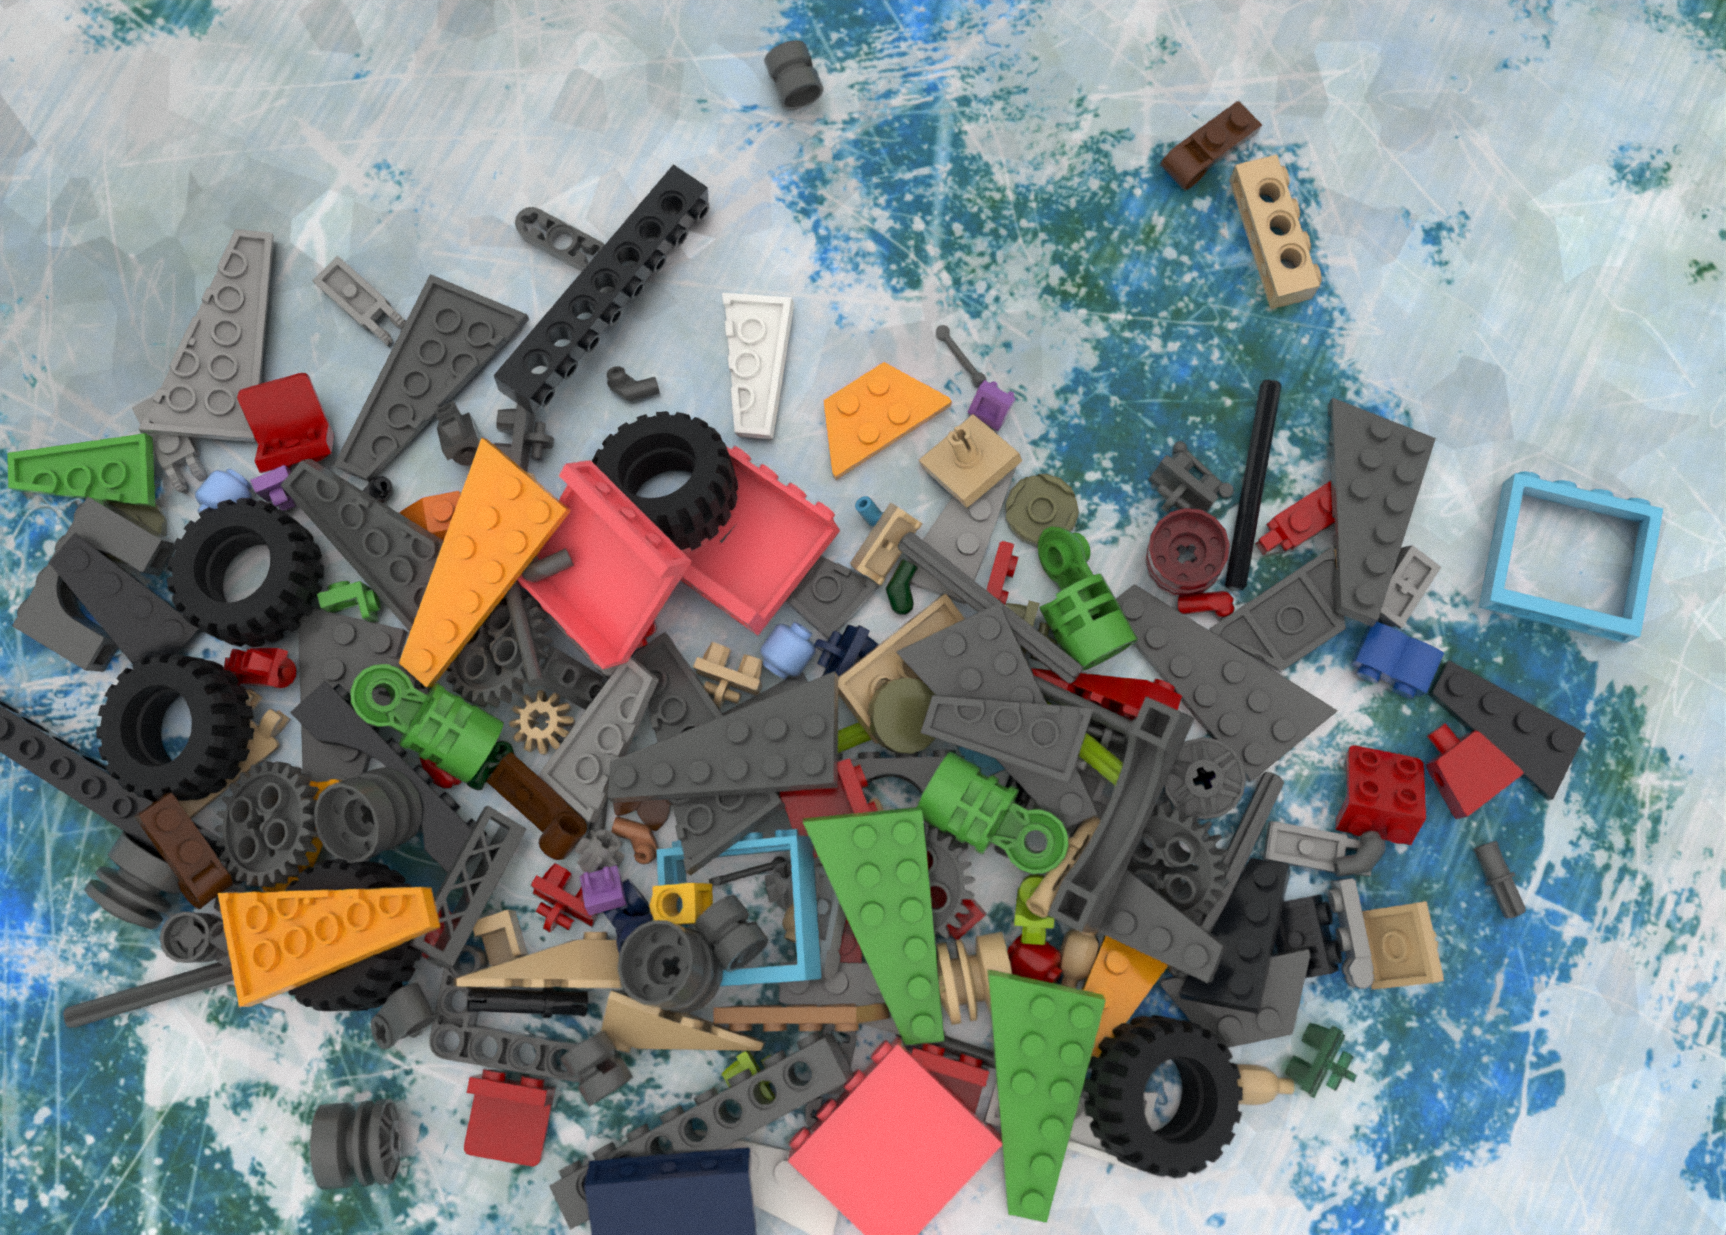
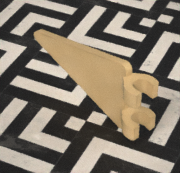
[178,687,291,819]

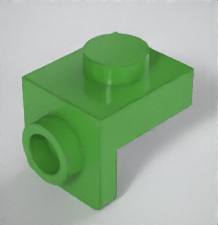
[317,581,381,623]

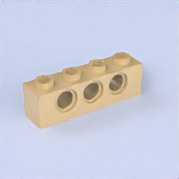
[1229,154,1322,309]

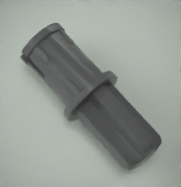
[1473,840,1526,919]

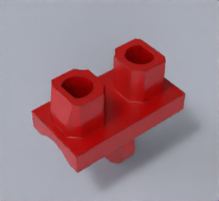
[226,647,297,688]
[531,863,598,933]

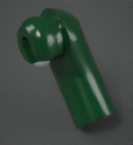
[886,559,918,615]
[466,741,514,790]

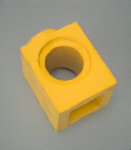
[650,883,713,925]

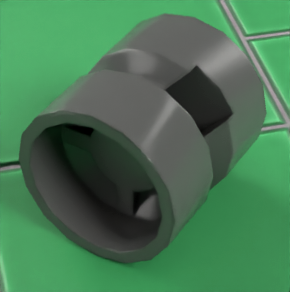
[764,40,824,110]
[694,895,769,972]
[159,912,222,963]
[560,1030,634,1107]

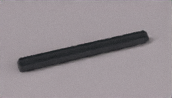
[1225,379,1281,590]

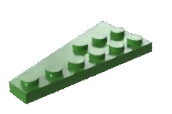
[803,807,944,1045]
[987,969,1106,1223]

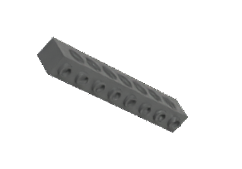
[549,1031,854,1230]

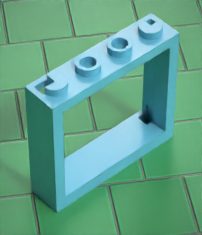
[1478,471,1664,643]
[656,829,822,986]

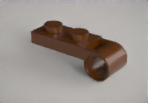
[1160,100,1262,191]
[487,752,587,860]
[134,793,233,909]

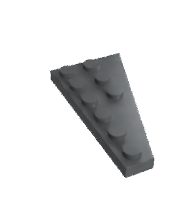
[281,459,443,632]

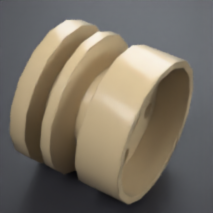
[936,932,1012,1025]

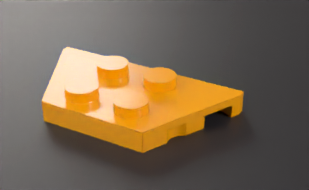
[823,362,952,480]

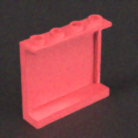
[680,446,840,636]
[517,460,692,670]
[788,1036,1003,1235]

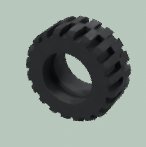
[592,411,738,551]
[167,498,324,647]
[96,653,254,801]
[285,859,422,1012]
[1083,1015,1243,1179]

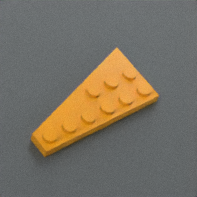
[399,438,571,688]
[217,887,440,1007]

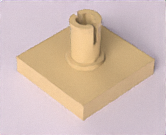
[919,414,1022,508]
[1362,901,1444,990]

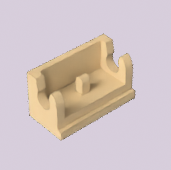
[850,502,923,585]

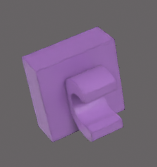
[967,380,1016,431]
[250,465,296,511]
[580,865,627,916]

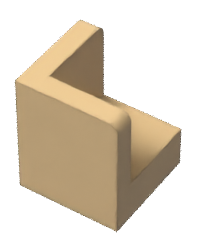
[473,910,528,966]

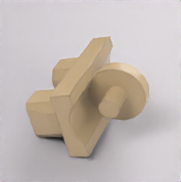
[693,642,763,709]

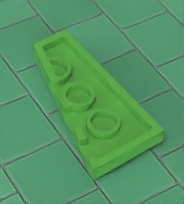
[7,433,156,507]

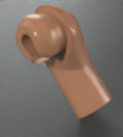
[611,816,658,864]

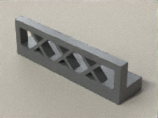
[409,806,526,968]

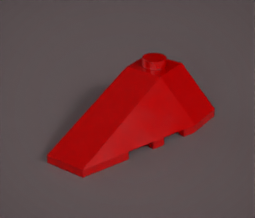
[1031,668,1182,721]

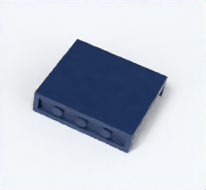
[584,1147,758,1235]

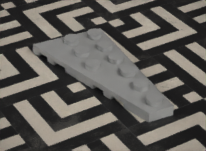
[139,229,274,442]

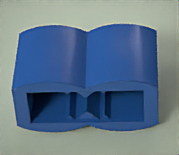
[1350,622,1444,699]

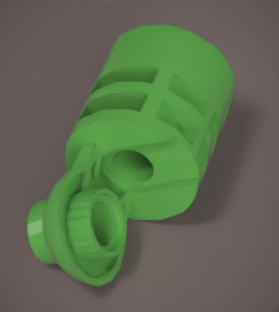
[1037,526,1138,672]
[350,664,504,783]
[917,751,1068,874]

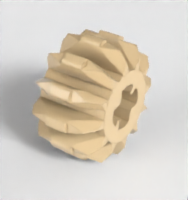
[509,690,575,755]

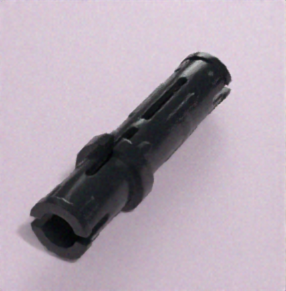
[467,987,588,1018]

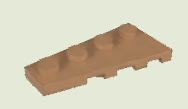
[713,1003,889,1031]

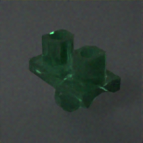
[1285,1023,1357,1099]

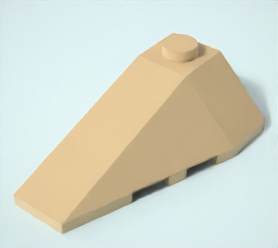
[454,932,622,988]
[601,990,766,1053]

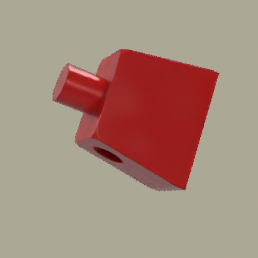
[1426,723,1524,819]

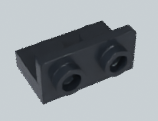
[1275,894,1342,978]

